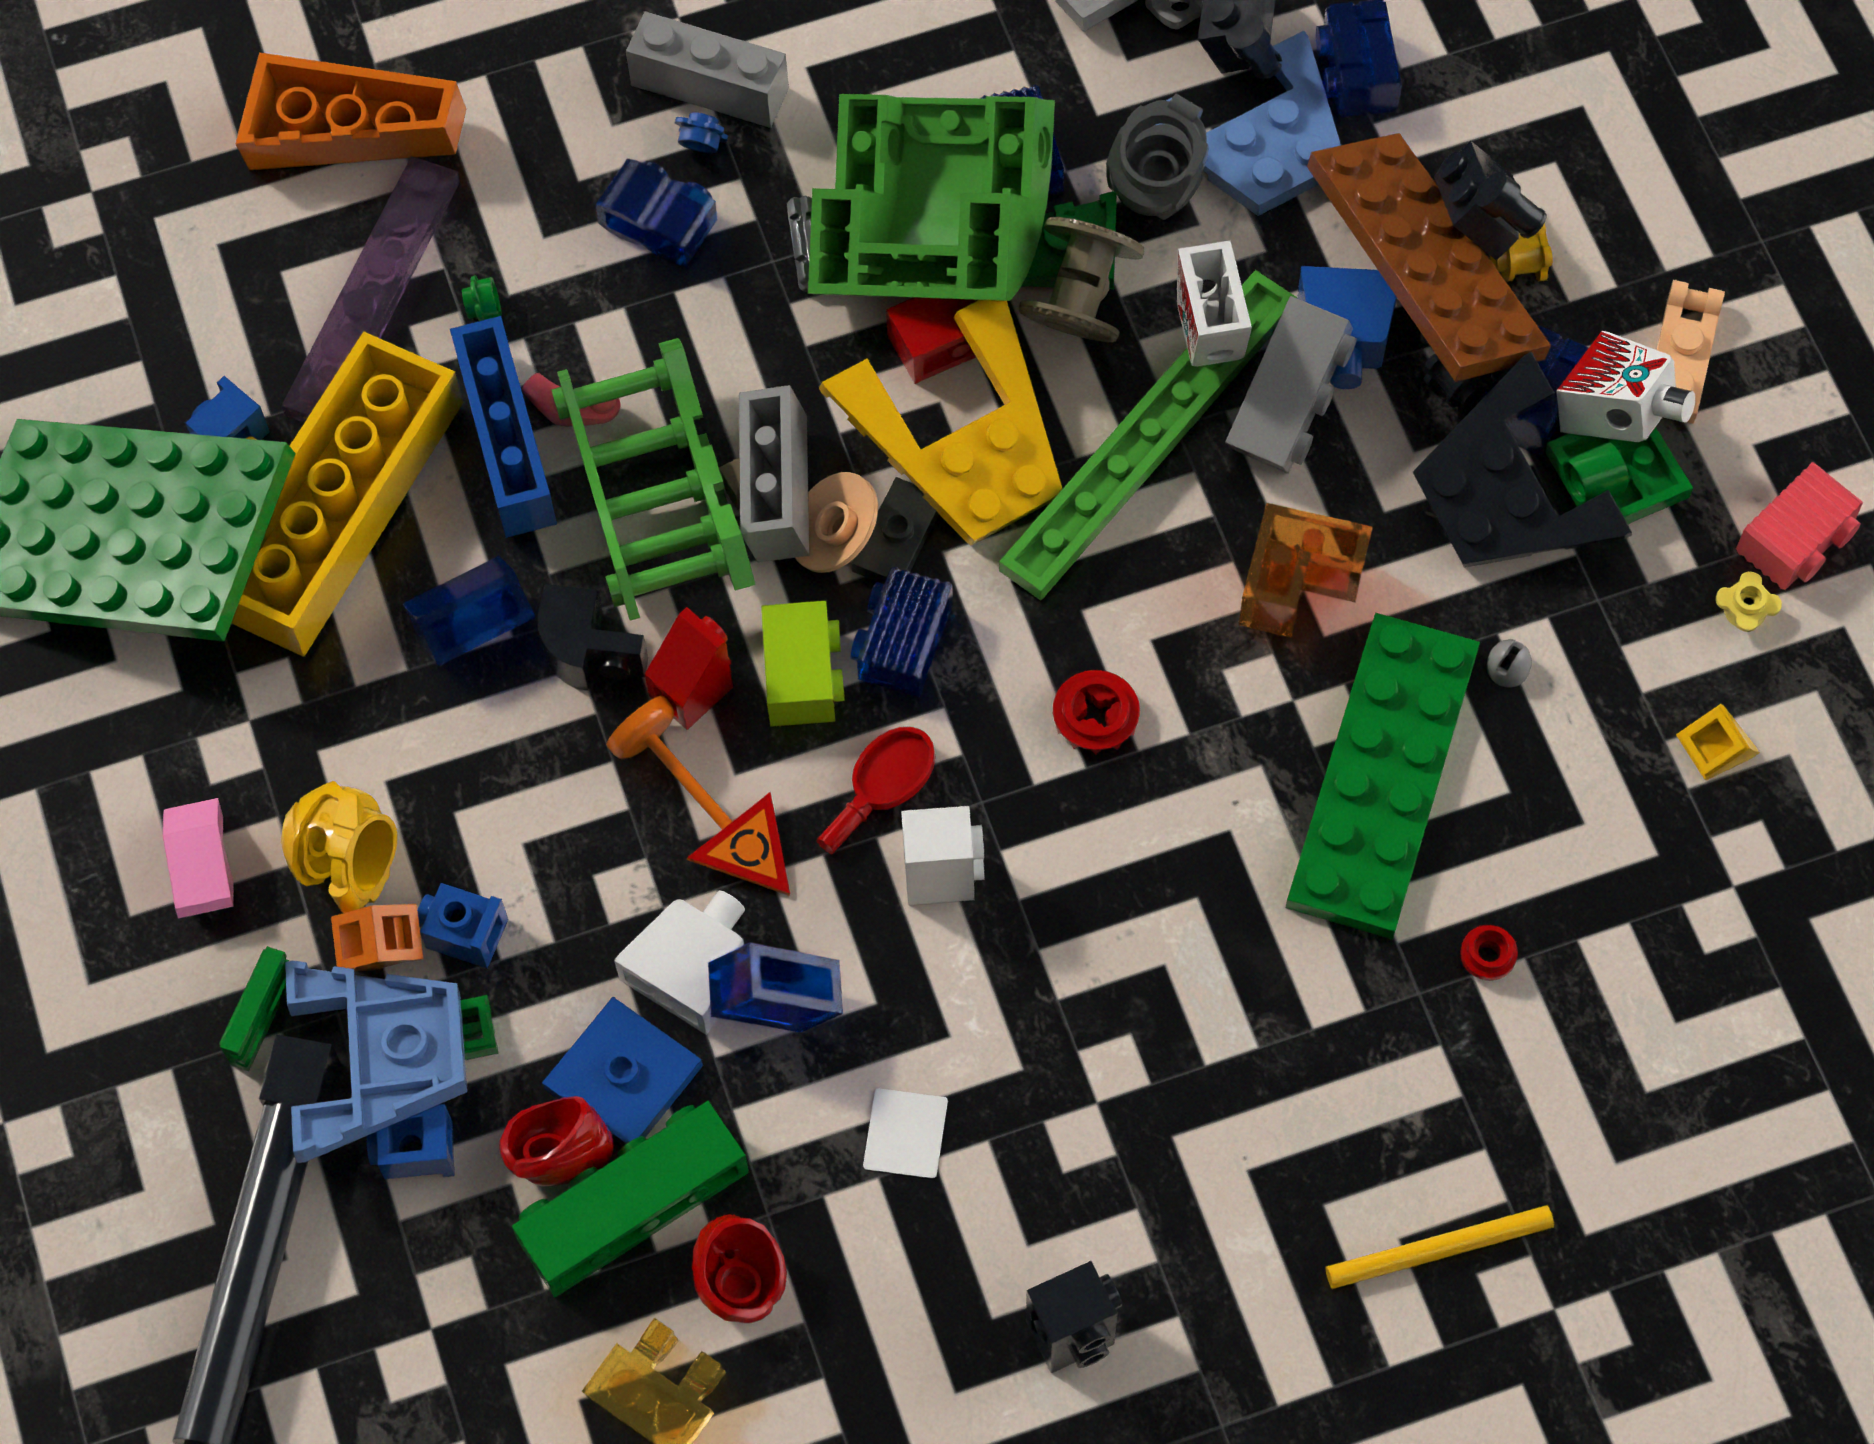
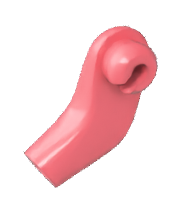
[522,373,621,427]

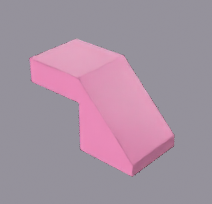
[163,798,234,918]

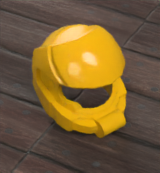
[281,781,397,913]

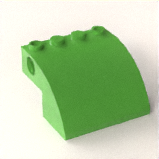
[808,94,1055,301]

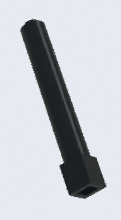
[172,1035,341,1444]

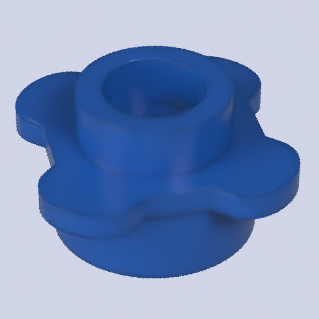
[675,112,728,153]

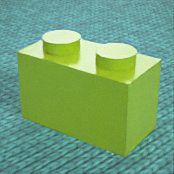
[761,601,845,727]

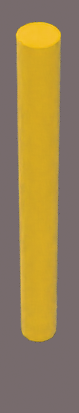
[1326,1205,1554,1289]

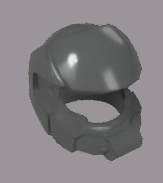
[1106,94,1209,220]

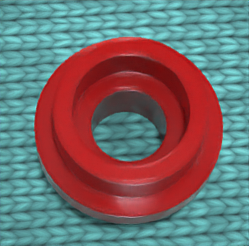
[1460,925,1518,981]

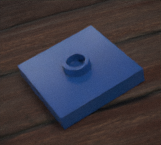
[542,997,703,1146]

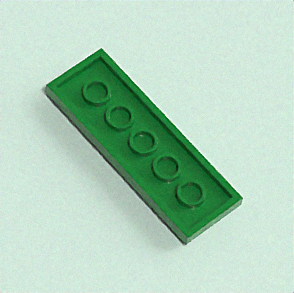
[1285,612,1480,939]

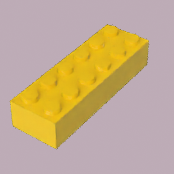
[231,331,463,657]

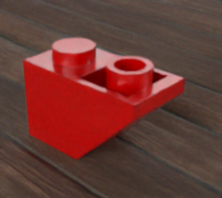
[645,607,733,730]

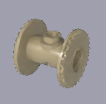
[1019,217,1144,342]

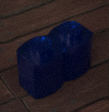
[596,159,717,267]

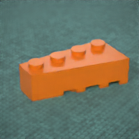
[235,52,467,170]

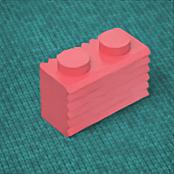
[1736,462,1863,590]

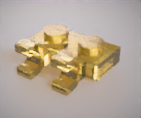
[582,1318,726,1444]

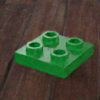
[1545,427,1693,524]

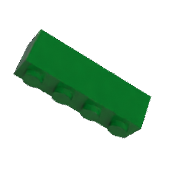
[512,1101,749,1298]

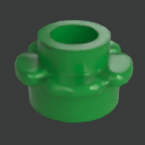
[462,275,502,321]

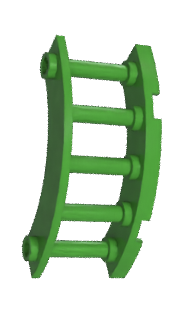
[551,338,756,621]

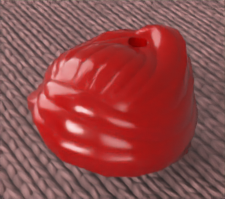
[499,1096,614,1186]
[692,1214,787,1323]

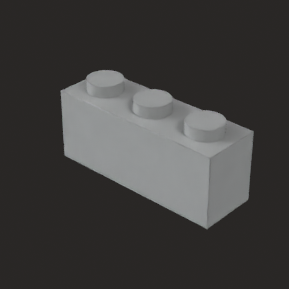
[626,11,789,128]
[1225,296,1357,474]
[739,385,810,563]

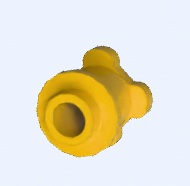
[1490,223,1553,282]

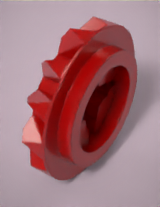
[1052,670,1140,755]

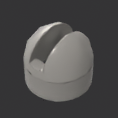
[1486,639,1532,687]

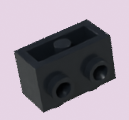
[1026,1261,1122,1373]

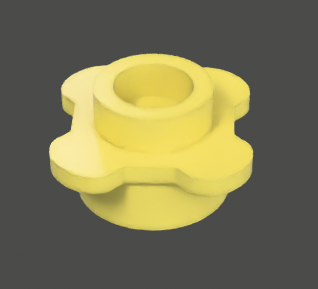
[1716,572,1782,632]

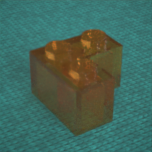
[1239,503,1373,637]

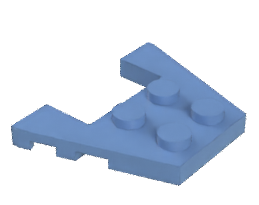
[1155,31,1341,216]
[285,961,467,1163]

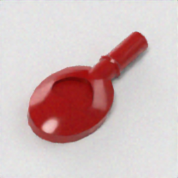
[816,727,936,854]

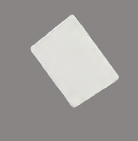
[863,1088,948,1178]

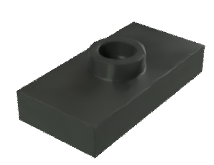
[851,477,939,591]

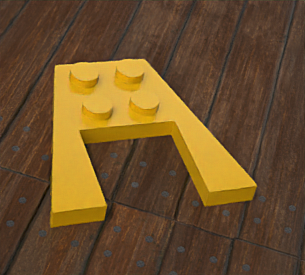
[819,300,1063,546]

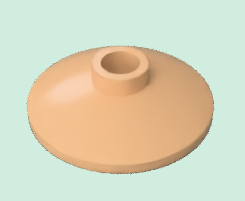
[795,472,878,573]

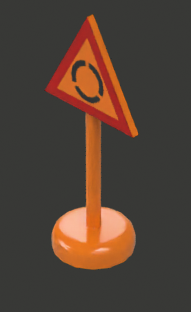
[606,696,790,896]

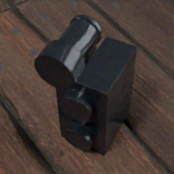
[1198,0,1282,79]
[1434,140,1547,260]

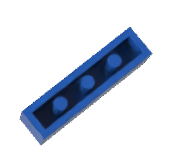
[450,316,557,538]

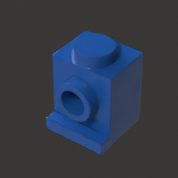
[185,376,270,440]
[417,883,509,969]
[367,1104,455,1179]

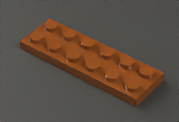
[1307,133,1551,382]

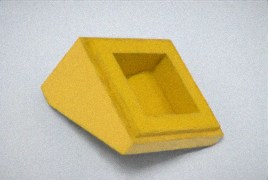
[1676,704,1760,780]

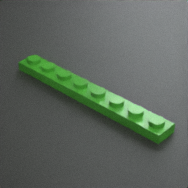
[999,270,1297,600]

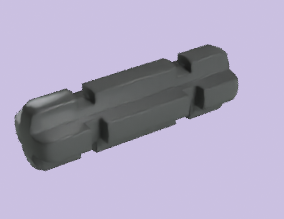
[787,196,812,292]

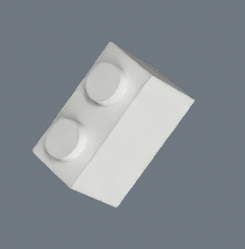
[901,806,984,905]

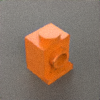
[331,904,423,971]

